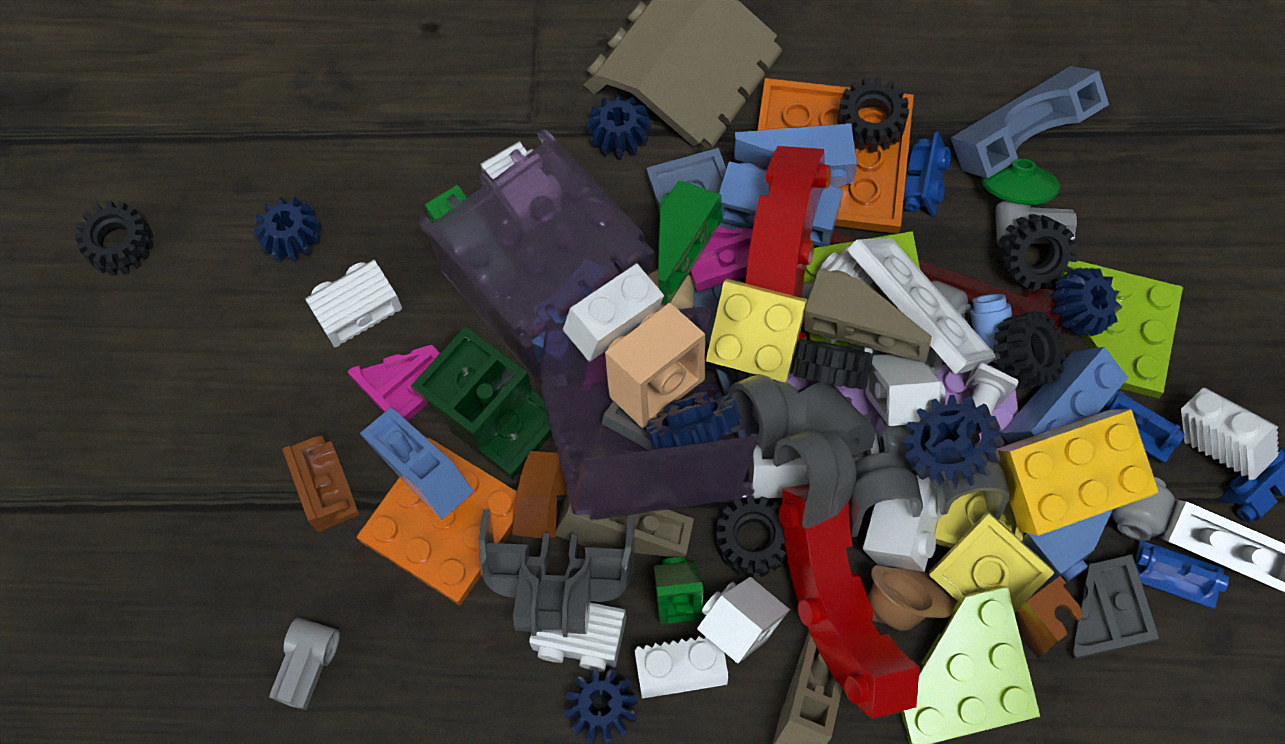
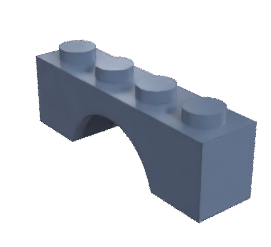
[951,66,1109,178]

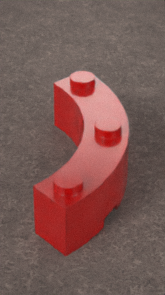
[745,146,831,372]
[779,484,920,719]

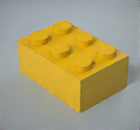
[997,409,1159,536]

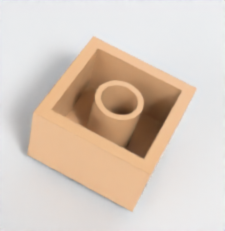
[605,303,705,428]

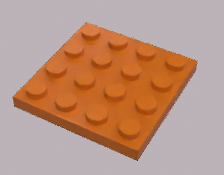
[758,78,914,234]

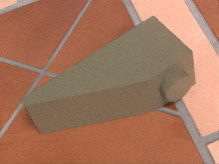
[804,269,932,363]
[555,478,694,557]
[773,632,842,744]

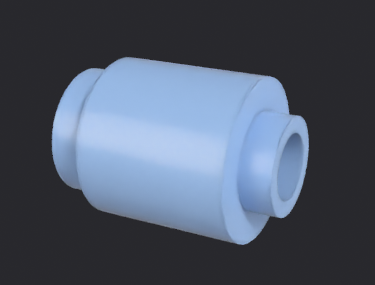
[970,294,1012,351]

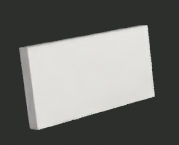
[847,238,995,375]

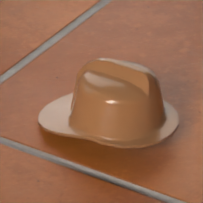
[868,565,958,631]

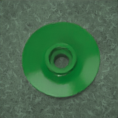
[981,158,1060,205]

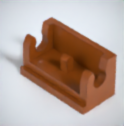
[282,436,360,532]
[1014,576,1082,659]

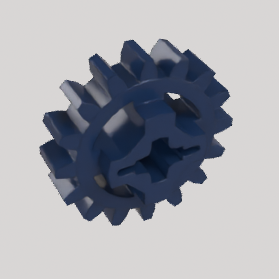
[646,392,741,454]
[903,395,1004,490]

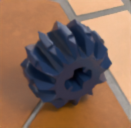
[587,93,651,159]
[254,196,322,263]
[1050,267,1123,336]
[564,668,638,744]

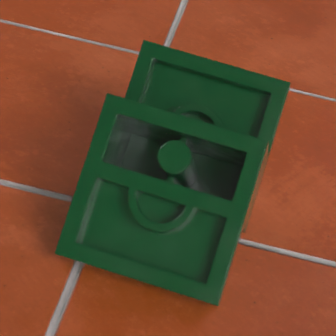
[411,326,565,480]

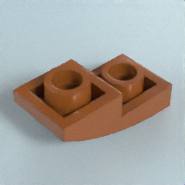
[512,451,568,539]

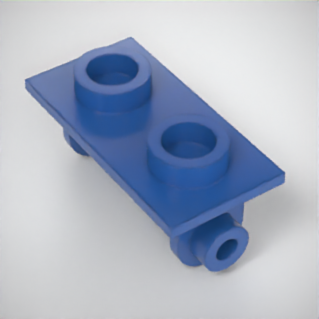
[903,132,951,217]
[1098,391,1185,464]
[1219,446,1285,523]
[1134,541,1229,609]

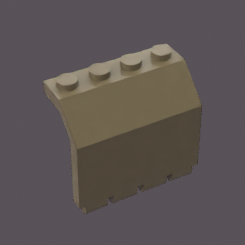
[584,0,782,149]

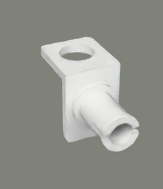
[965,350,1019,414]

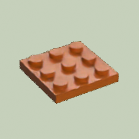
[357,437,517,606]

